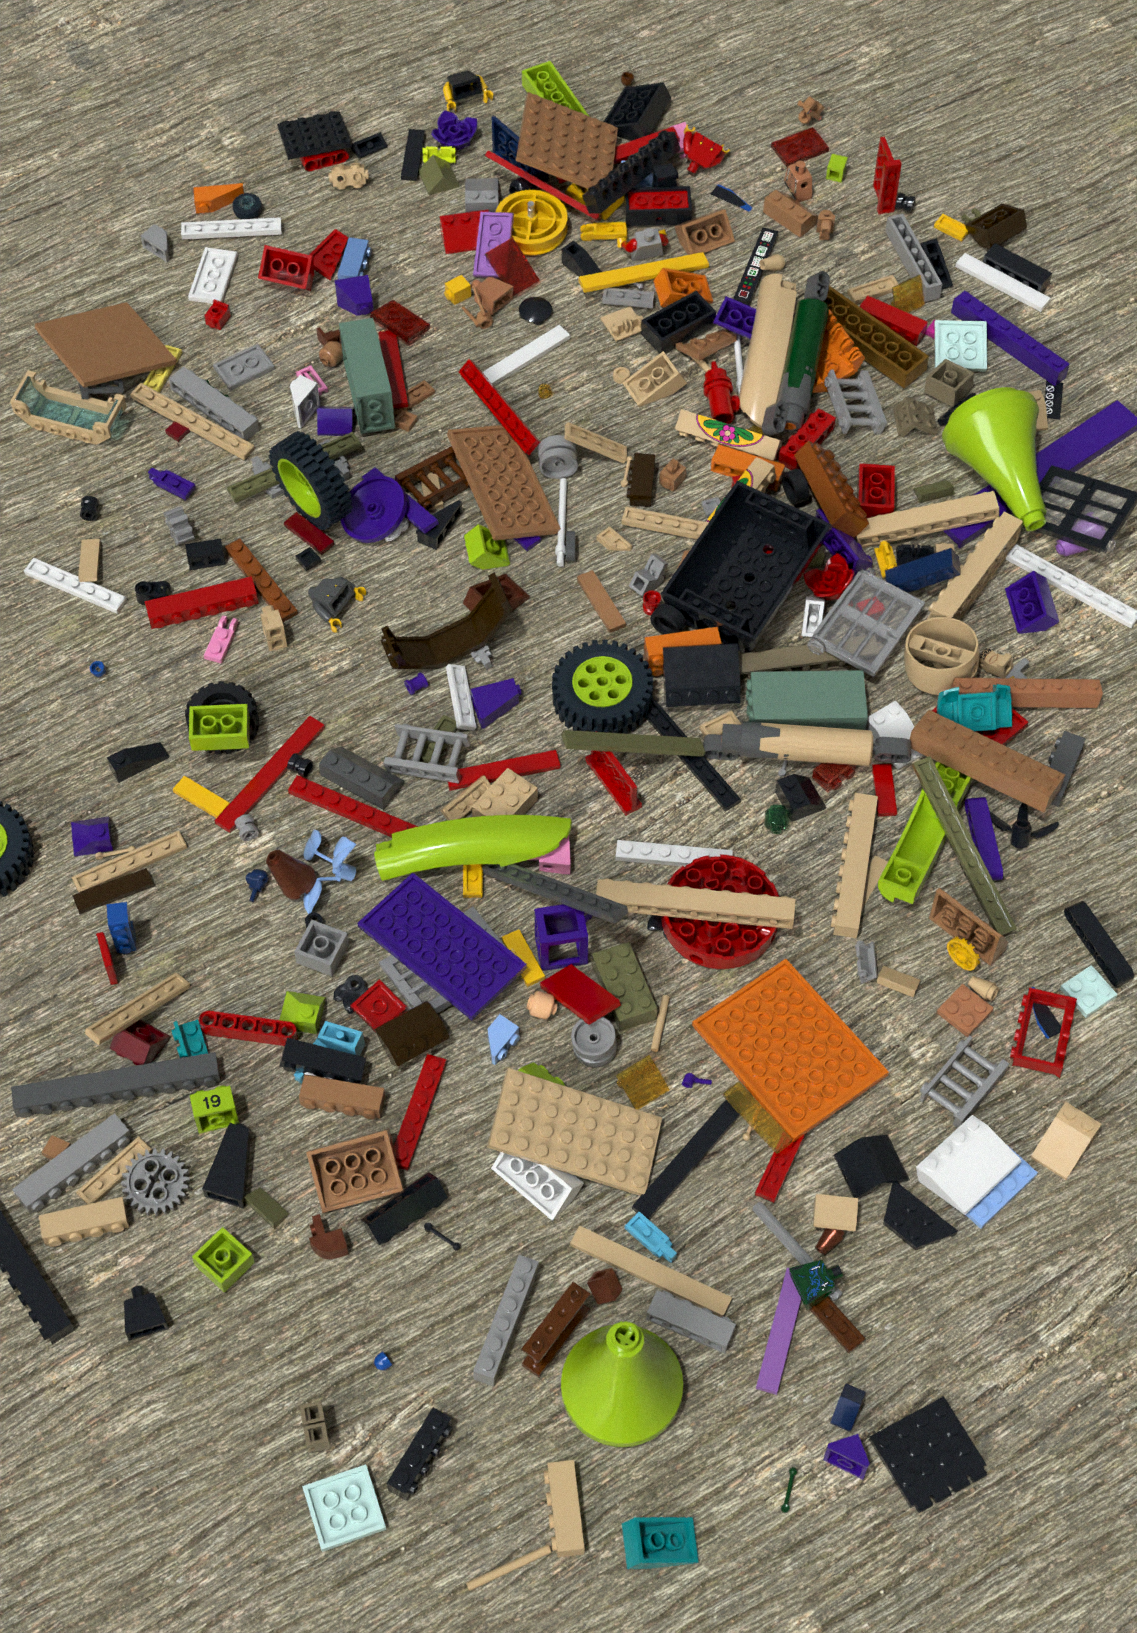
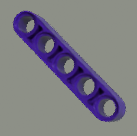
[965,797,1003,881]

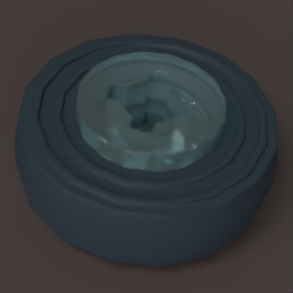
[232,193,262,219]

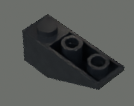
[561,240,602,277]

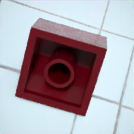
[110,1019,170,1065]

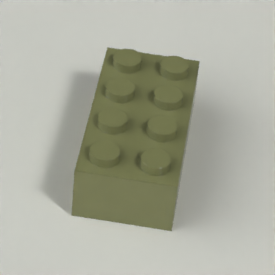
[592,942,657,1032]

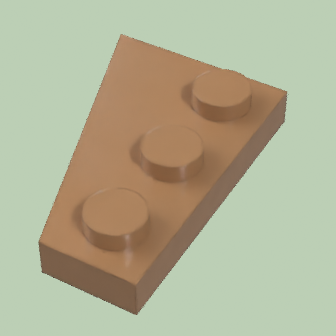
[676,329,737,360]

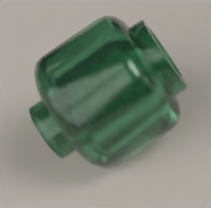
[764,805,790,834]

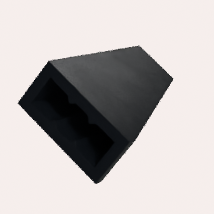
[202,1123,251,1209]

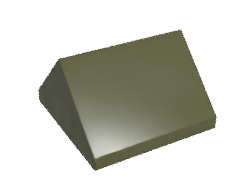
[419,155,460,195]

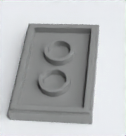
[213,344,275,391]

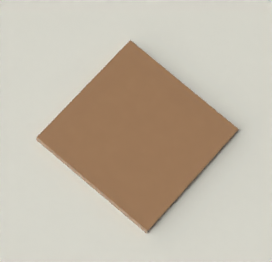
[35,302,177,388]

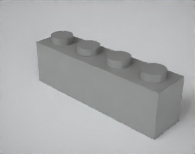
[646,1290,736,1354]

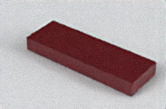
[284,512,334,555]

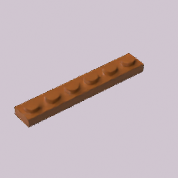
[225,539,298,622]

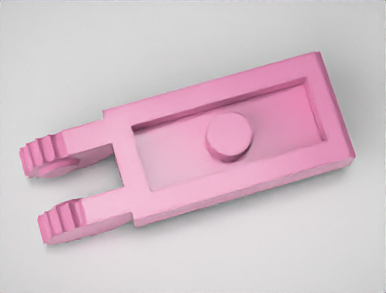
[204,615,238,664]

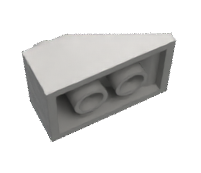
[465,178,498,212]

